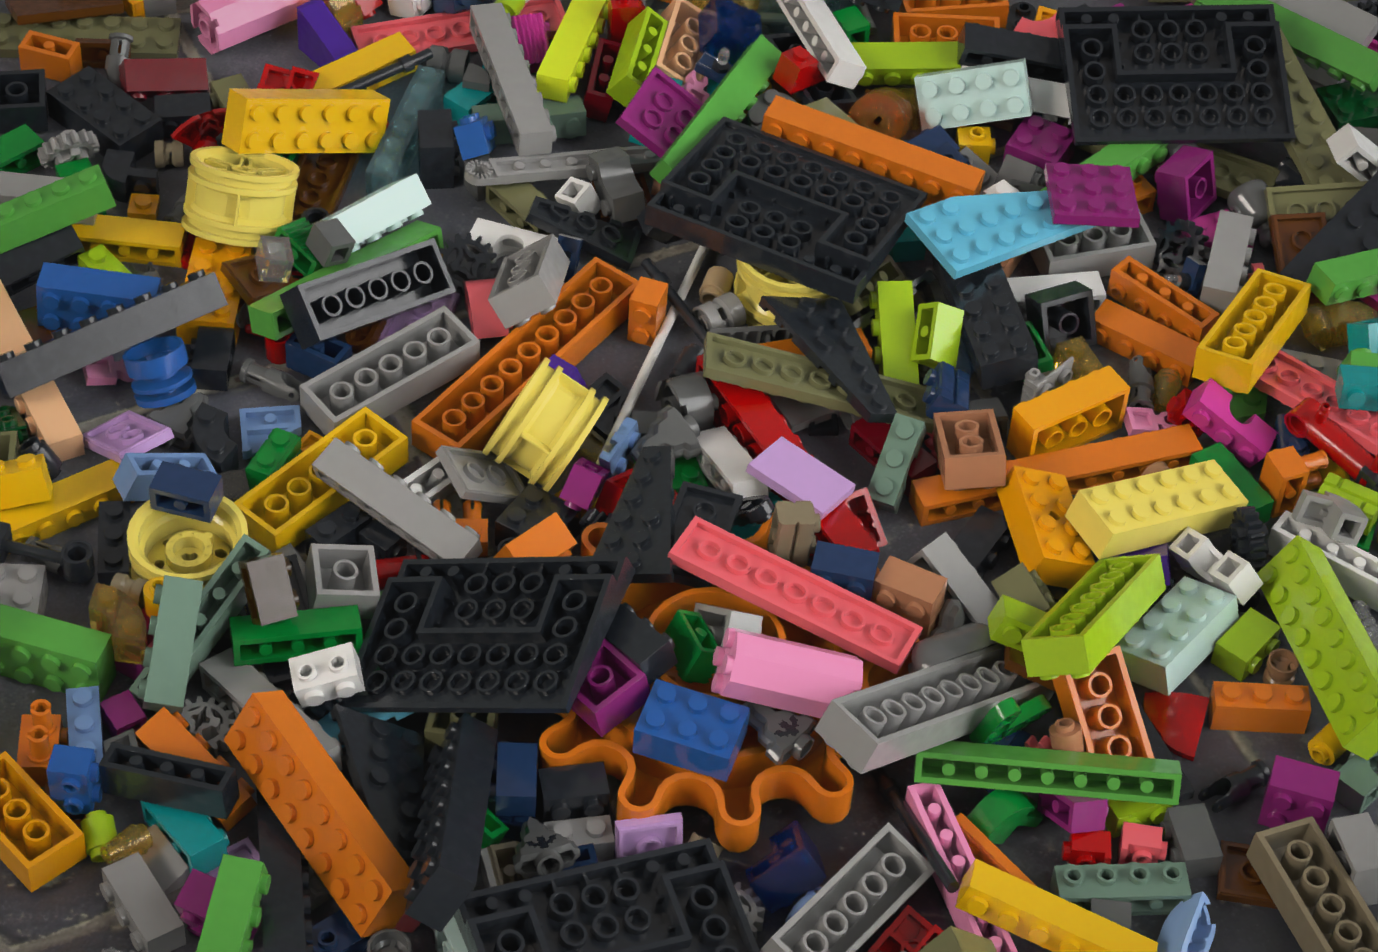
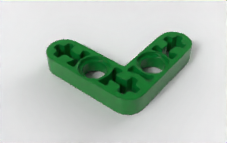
[969,694,1053,744]

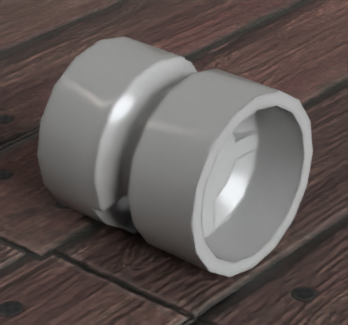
[692,292,746,332]

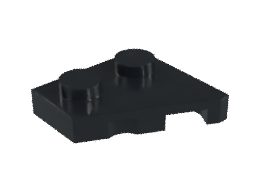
[587,372,628,442]

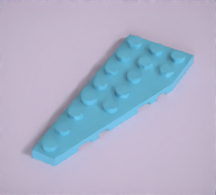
[904,190,1096,279]

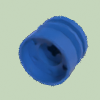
[122,336,197,409]

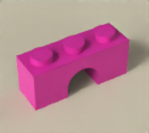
[1182,378,1277,468]

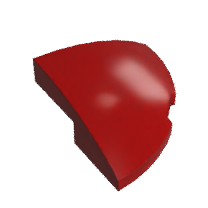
[257,63,319,89]
[171,108,227,147]
[1143,692,1210,761]
[867,905,944,952]

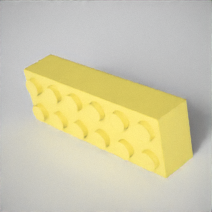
[1065,459,1249,559]

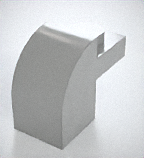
[1291,489,1369,546]

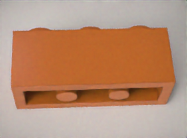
[1207,681,1312,734]

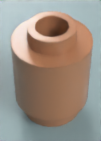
[1049,718,1085,752]

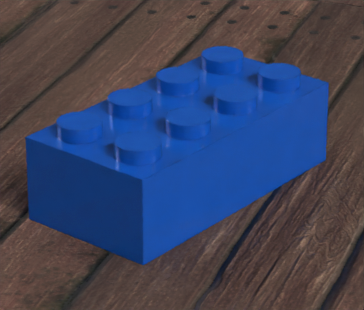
[36,262,161,340]

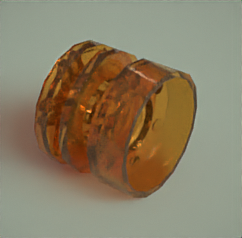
[849,87,913,140]

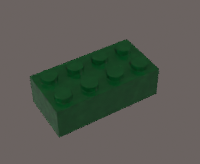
[1315,81,1378,132]

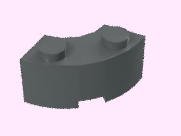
[586,146,645,223]

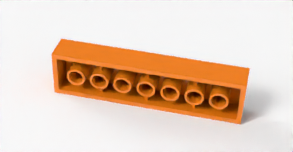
[761,95,985,208]
[223,690,410,938]

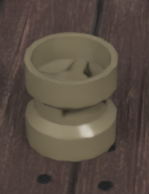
[154,140,184,168]
[108,572,148,611]

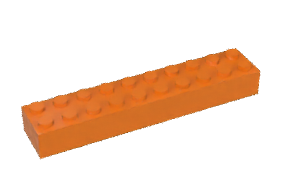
[411,256,638,458]

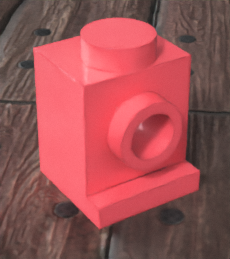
[1117,822,1168,864]

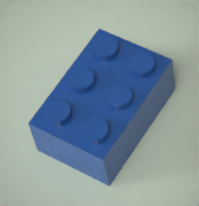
[632,679,750,782]

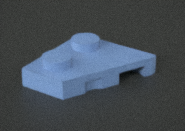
[239,405,302,459]
[599,416,641,479]

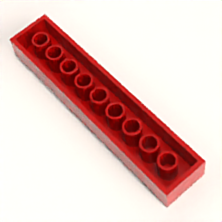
[696,354,880,561]

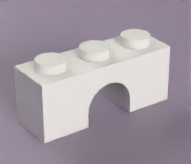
[468,218,558,263]
[1168,526,1263,606]

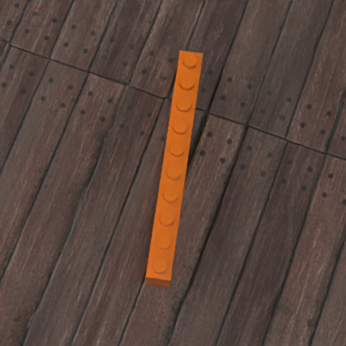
[909,424,1203,527]

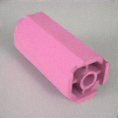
[190,0,310,55]
[711,627,863,718]

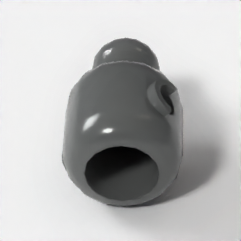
[1227,179,1273,249]

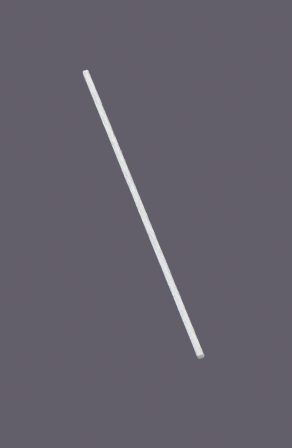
[596,245,709,465]

